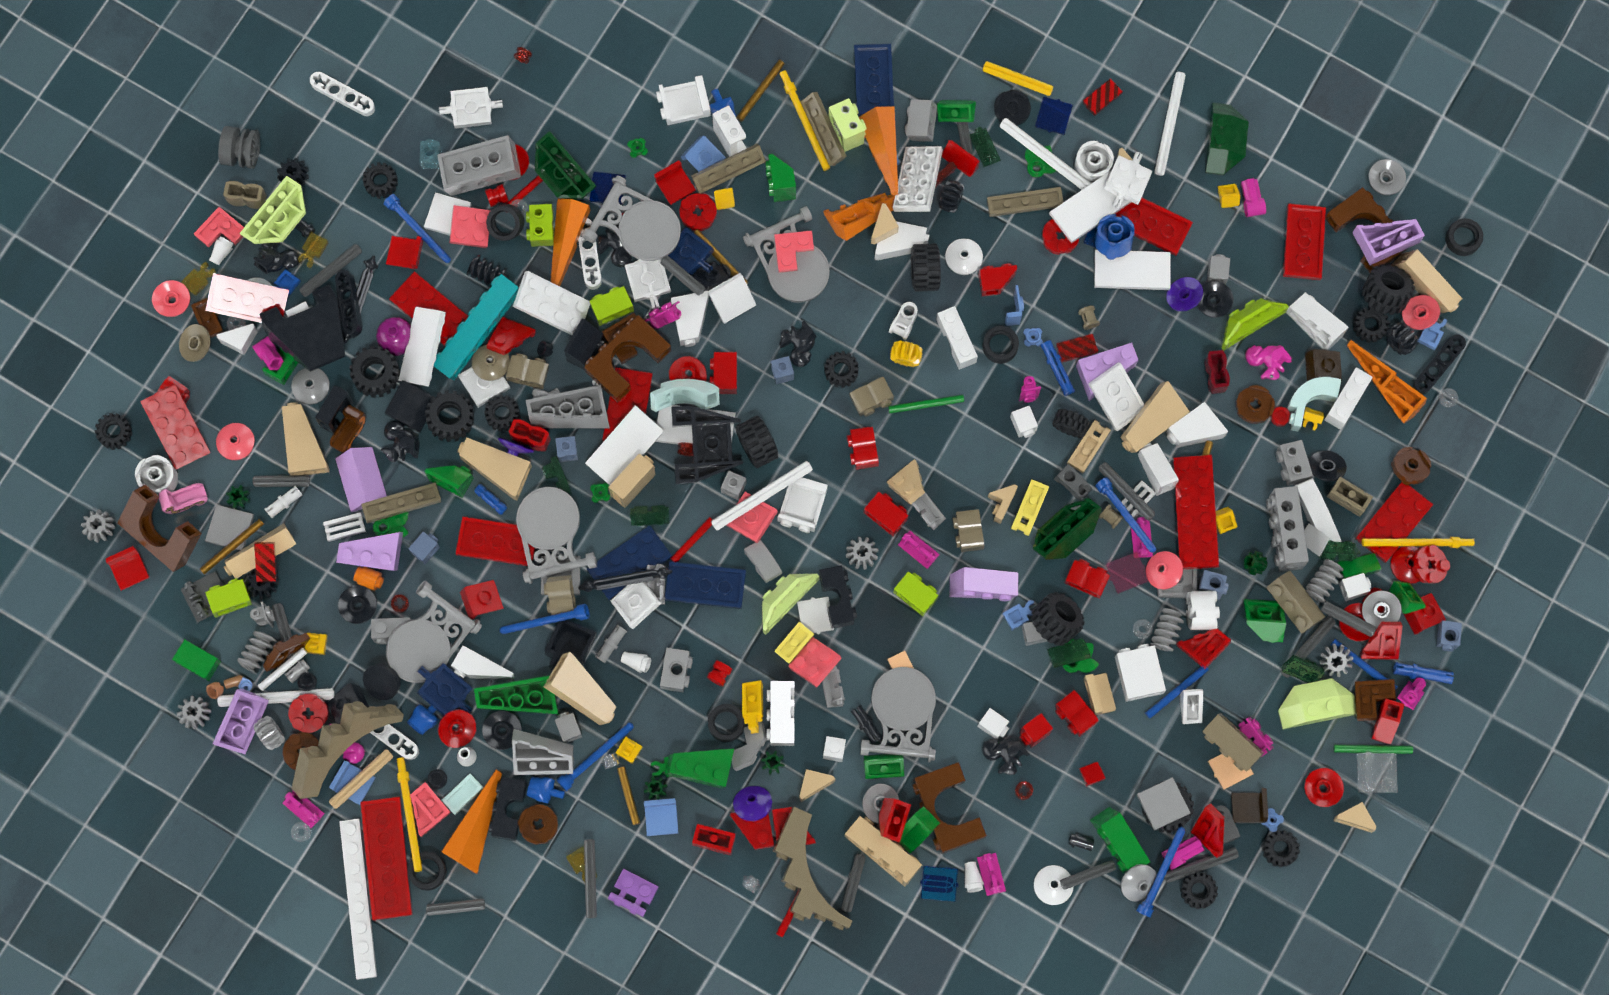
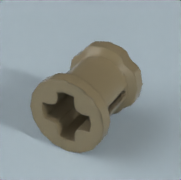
[1078,306,1100,330]
[1099,504,1124,529]

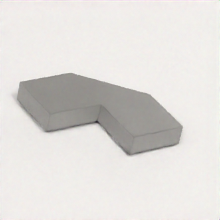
[732,722,767,771]

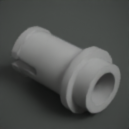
[285,659,310,683]

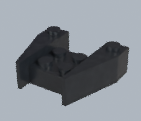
[671,406,743,485]

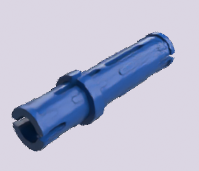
[1041,340,1075,396]
[1393,662,1454,684]

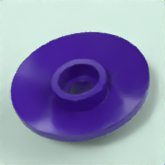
[1166,277,1203,311]
[498,437,535,457]
[733,786,772,821]

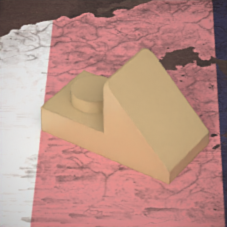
[988,485,1018,524]

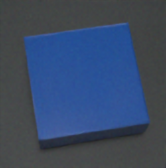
[273,269,301,296]

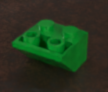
[765,154,796,202]

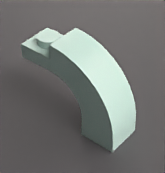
[1287,377,1341,432]
[650,379,720,412]

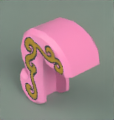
[158,483,208,514]

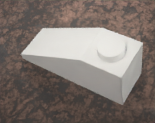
[451,646,515,680]

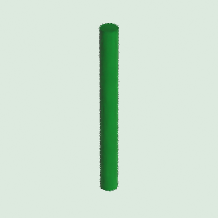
[888,395,964,414]
[1334,745,1413,754]

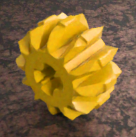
[890,340,923,367]

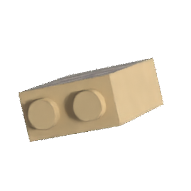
[608,453,655,508]

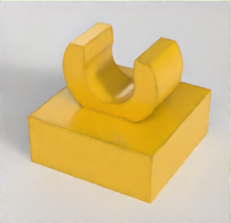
[1303,407,1324,430]
[305,633,328,655]
[616,737,643,764]

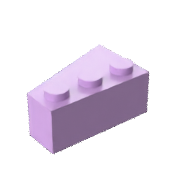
[1353,219,1425,265]
[1076,343,1138,401]
[336,532,403,571]
[950,567,1018,601]

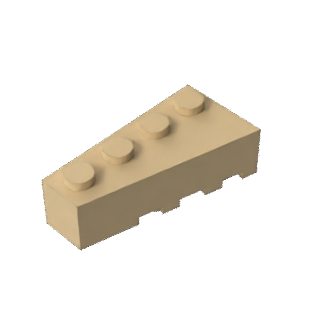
[844,816,922,887]

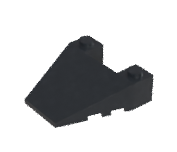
[259,285,345,372]

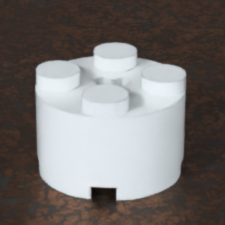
[1074,141,1114,184]
[135,455,178,495]
[1186,591,1220,630]

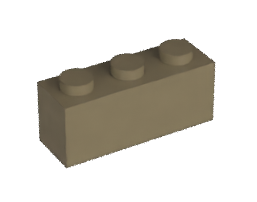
[1266,571,1326,634]
[1202,713,1264,772]

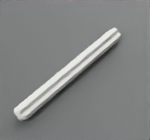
[1154,72,1186,176]
[1000,118,1091,190]
[711,461,813,530]
[217,688,335,707]

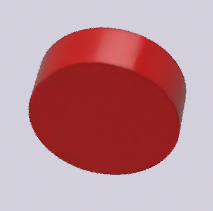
[1270,407,1290,427]

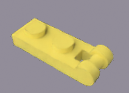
[1011,479,1049,536]

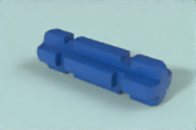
[474,484,507,515]

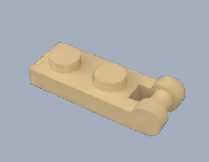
[1067,420,1111,473]

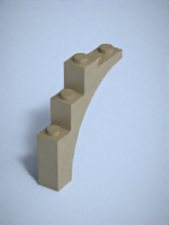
[292,701,403,799]
[773,807,852,931]

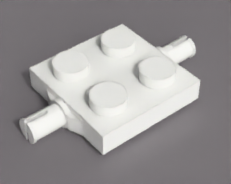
[439,87,503,128]
[1104,152,1152,209]
[625,259,671,310]

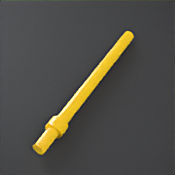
[780,70,830,171]
[1362,537,1475,548]
[396,757,422,872]

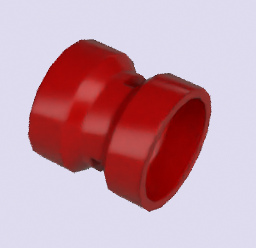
[485,184,509,207]
[706,660,733,687]

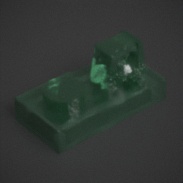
[542,456,572,495]
[1047,638,1091,668]
[1281,655,1325,683]

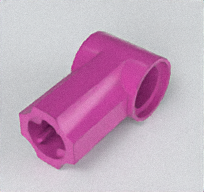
[1241,178,1266,217]
[252,336,284,371]
[1162,836,1204,870]

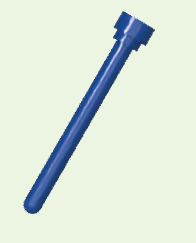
[383,194,451,263]
[1095,477,1156,553]
[499,604,590,634]
[556,723,634,792]
[1136,827,1185,918]

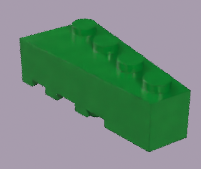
[474,676,559,715]

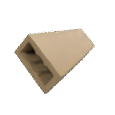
[1391,249,1462,313]
[1120,381,1190,453]
[282,402,330,476]
[458,437,532,501]
[224,523,296,579]
[544,652,616,725]

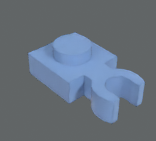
[1418,319,1447,350]
[1002,600,1034,631]

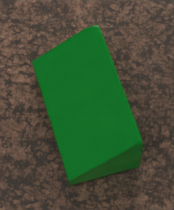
[937,100,976,122]
[1337,553,1382,579]
[1389,581,1426,614]
[864,754,904,779]

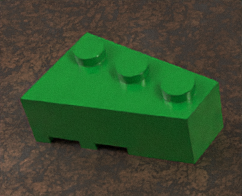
[665,749,734,789]
[1090,807,1150,872]

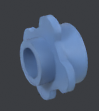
[1023,328,1043,347]
[1261,808,1284,832]

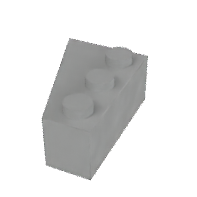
[512,729,574,775]

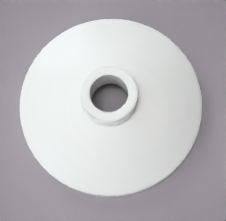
[945,239,983,275]
[1034,865,1073,905]

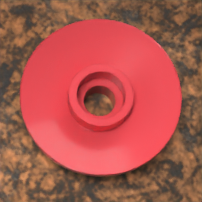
[152,280,190,317]
[1402,295,1440,330]
[216,423,255,460]
[1146,551,1183,590]

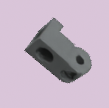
[1054,464,1092,501]
[1215,805,1240,845]

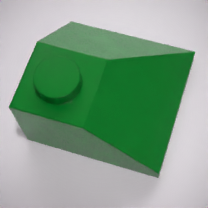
[425,465,474,498]
[1243,599,1286,643]

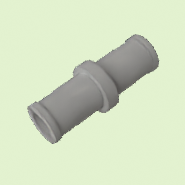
[595,625,627,663]

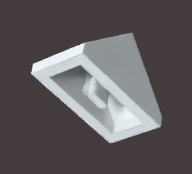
[217,324,258,355]
[1179,689,1203,724]

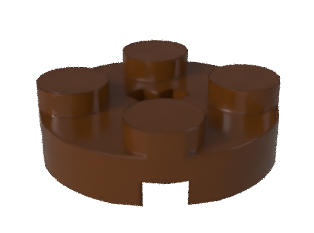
[1236,385,1275,424]
[1391,447,1431,485]
[283,732,319,770]
[518,804,558,845]

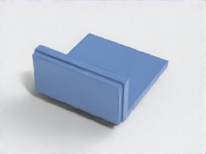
[681,135,726,172]
[1005,285,1024,326]
[329,760,376,805]
[644,798,678,836]

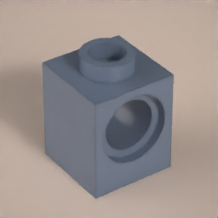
[771,356,794,385]
[556,436,578,462]
[408,532,440,565]
[1198,570,1229,600]
[1436,621,1462,651]

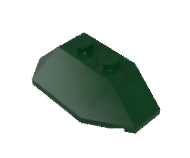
[1205,103,1249,175]
[535,131,597,199]
[1033,498,1102,560]

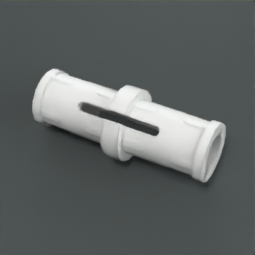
[265,486,303,518]

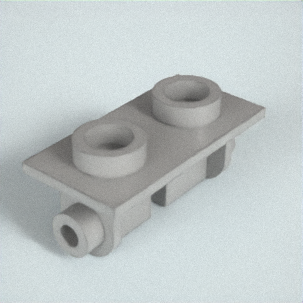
[911,492,946,530]
[647,564,665,605]
[250,601,276,628]
[822,666,845,708]

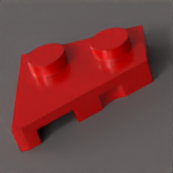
[1360,622,1403,660]
[1177,629,1231,669]
[730,813,774,850]

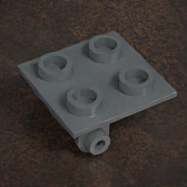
[181,571,223,623]

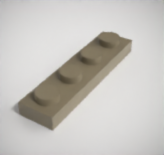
[801,92,847,166]
[691,144,766,194]
[987,187,1064,217]
[361,483,441,523]

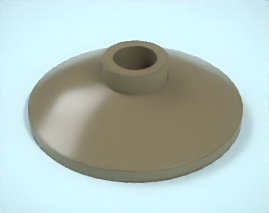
[179,324,210,362]
[472,345,510,381]

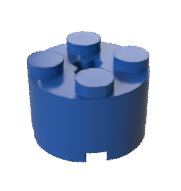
[1095,214,1135,260]

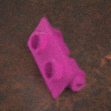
[644,301,682,329]
[1019,376,1041,403]
[1131,517,1153,558]
[898,531,940,569]
[1397,678,1426,710]
[1238,717,1274,757]
[282,791,325,829]
[977,853,1006,896]

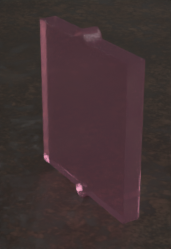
[1106,552,1149,594]

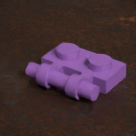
[608,869,659,917]

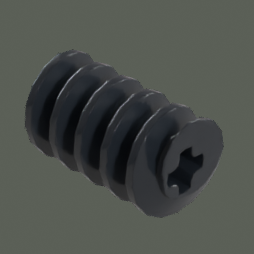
[466,255,509,287]

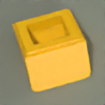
[1218,184,1240,208]
[714,188,735,210]
[1216,507,1238,534]

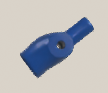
[709,89,737,117]
[407,704,439,735]
[527,776,565,804]

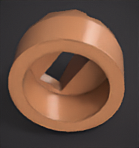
[206,682,224,699]

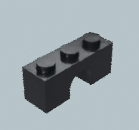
[819,565,857,629]
[489,777,527,842]

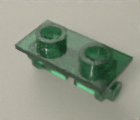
[970,127,1001,167]
[630,505,670,526]
[1318,540,1361,561]

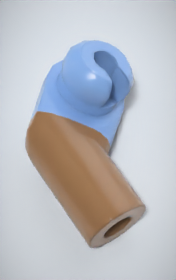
[223,675,253,691]

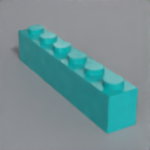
[434,274,519,381]

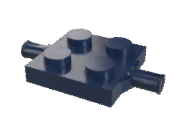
[668,228,714,275]
[417,663,473,716]

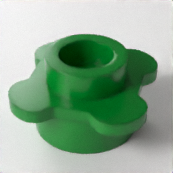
[627,138,648,158]
[590,483,610,503]

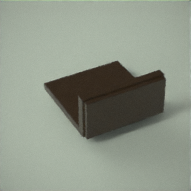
[1305,349,1342,381]
[1231,788,1269,823]

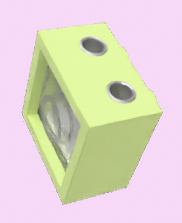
[828,99,867,152]

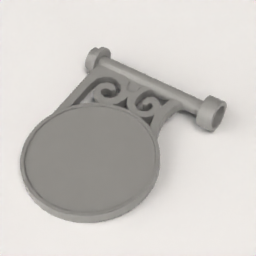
[581,176,681,261]
[743,206,830,303]
[516,487,597,584]
[386,581,482,683]
[860,667,936,762]

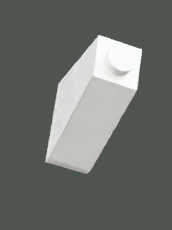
[875,221,929,260]
[671,291,709,347]
[1166,402,1228,448]
[1138,443,1179,496]

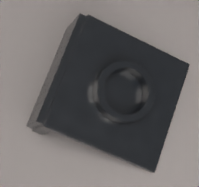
[327,683,369,724]

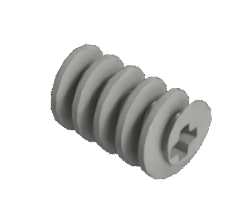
[1306,559,1344,603]
[1150,608,1184,652]
[237,631,277,675]

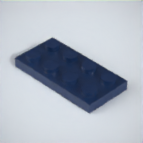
[854,44,894,117]
[587,526,672,601]
[665,561,746,609]

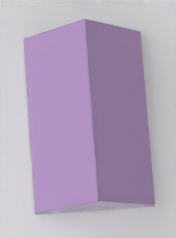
[335,447,387,512]
[213,688,269,754]

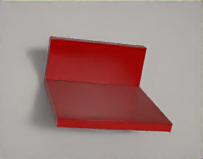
[654,160,696,205]
[386,236,423,269]
[106,546,150,591]
[460,580,504,620]
[1404,593,1446,635]

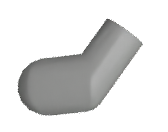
[532,388,560,398]

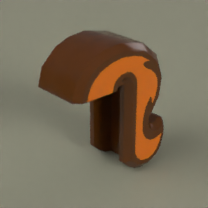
[330,405,366,453]

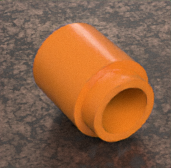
[353,566,384,591]

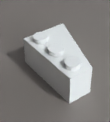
[1286,292,1349,350]
[767,681,794,746]

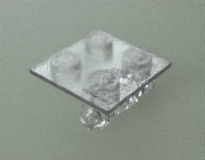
[1357,752,1398,793]

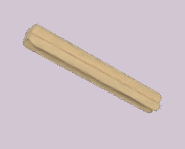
[329,749,393,809]

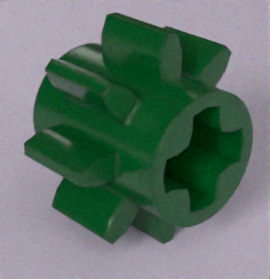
[226,485,250,510]
[1244,551,1268,575]
[761,751,785,776]
[644,777,668,800]

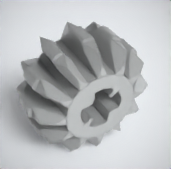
[81,509,115,543]
[846,537,878,570]
[1320,643,1353,677]
[177,696,211,730]
[254,716,285,750]

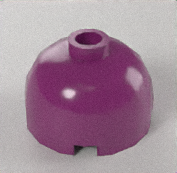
[376,317,411,356]

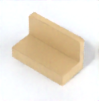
[1084,673,1116,715]

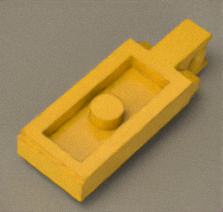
[742,680,763,734]

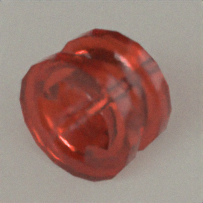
[513,47,532,64]
[677,442,693,456]
[391,595,409,613]
[1015,781,1033,800]

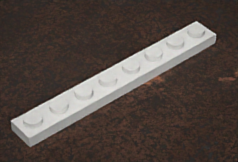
[340,819,377,980]

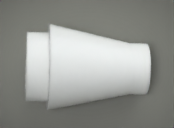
[209,236,233,265]
[621,651,651,673]
[457,747,477,766]
[964,862,984,893]

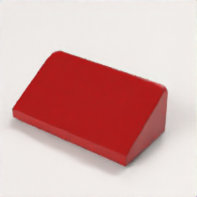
[942,140,980,177]

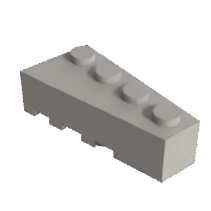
[526,385,610,428]

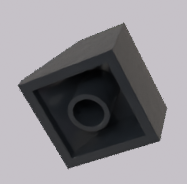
[564,318,606,370]

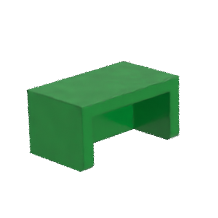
[262,348,298,385]
[172,639,221,682]
[900,806,940,853]

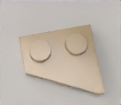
[887,459,925,505]

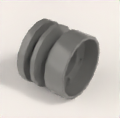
[218,126,260,169]

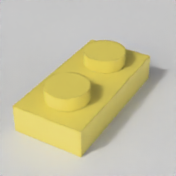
[774,622,814,664]

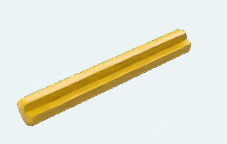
[983,61,1053,96]

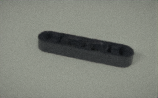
[335,270,362,337]
[1413,334,1466,395]

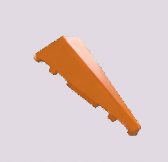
[859,107,898,195]
[824,193,895,241]
[551,199,591,286]
[1347,340,1427,424]
[442,769,502,874]

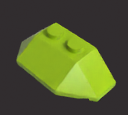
[1222,298,1289,351]

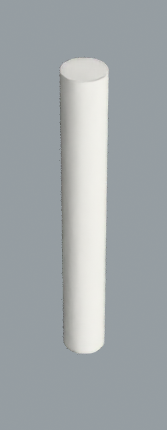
[258,647,307,691]

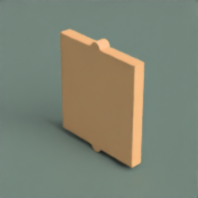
[1208,754,1254,790]

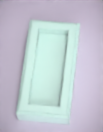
[441,774,484,815]

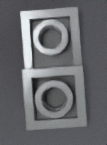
[744,540,782,583]

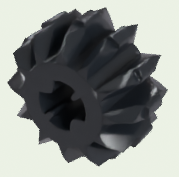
[277,158,309,185]
[939,180,964,213]
[1386,323,1418,355]
[245,566,279,600]

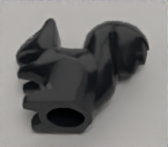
[597,224,632,268]
[253,242,300,274]
[779,321,817,367]
[381,421,420,462]
[982,738,1030,775]

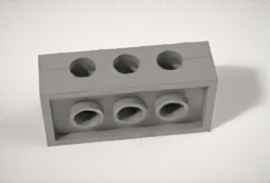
[437,135,521,196]
[1266,486,1309,572]

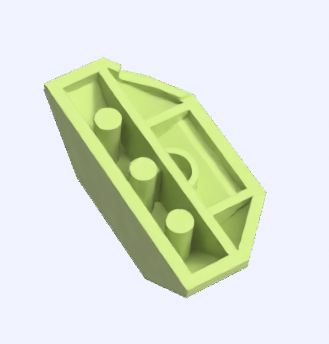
[240,176,306,244]
[762,574,819,635]
[1278,678,1357,729]

